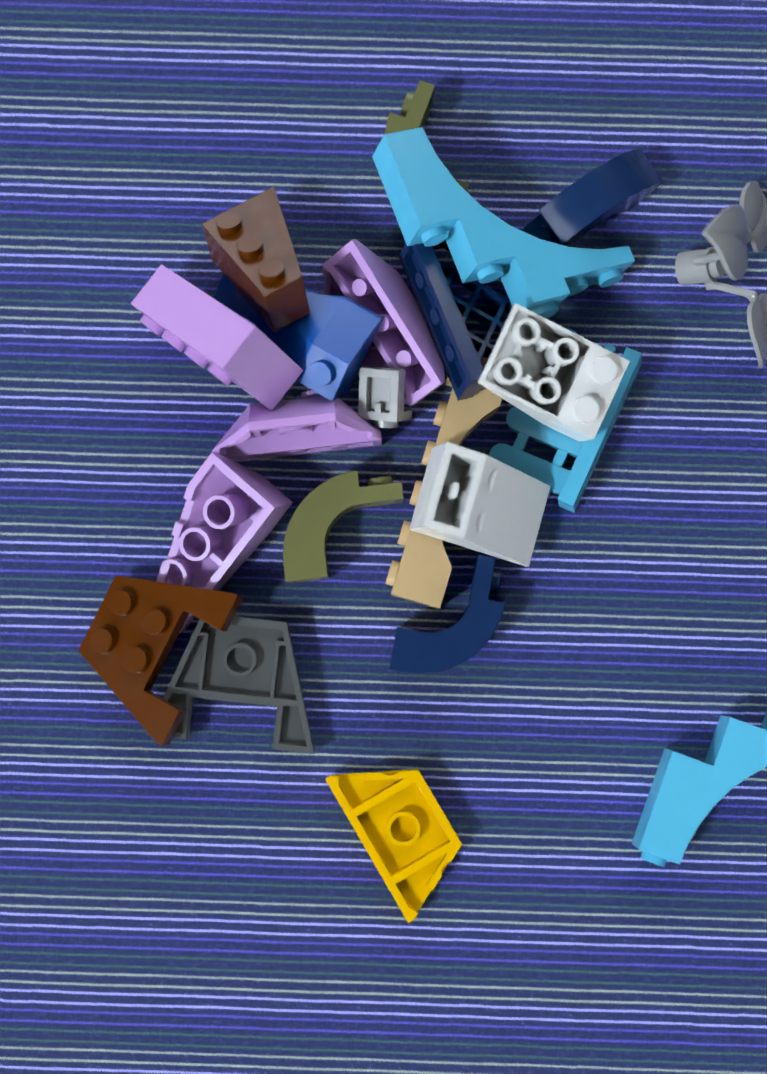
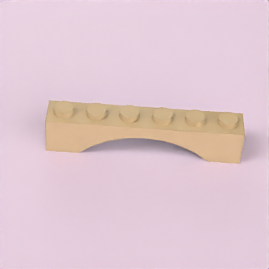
[385,357,502,610]

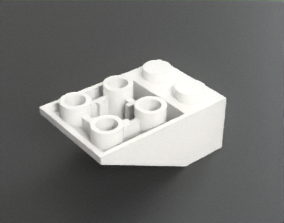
[477,303,630,442]
[409,441,551,567]

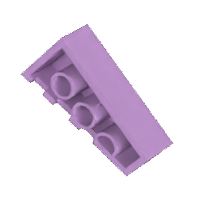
[131,264,304,411]

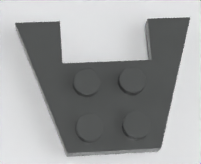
[146,616,315,754]

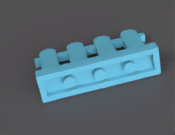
[489,328,642,513]

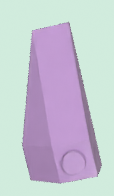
[156,452,293,634]

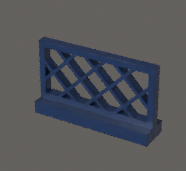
[399,240,512,401]

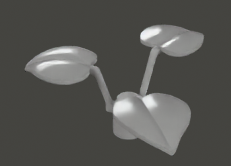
[675,181,767,368]

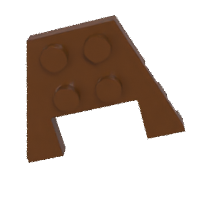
[78,575,244,746]

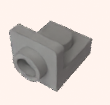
[358,366,412,428]

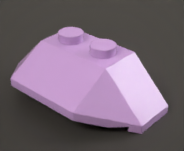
[323,239,445,406]
[212,390,382,462]

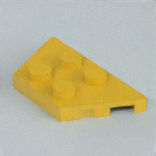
[325,769,462,923]

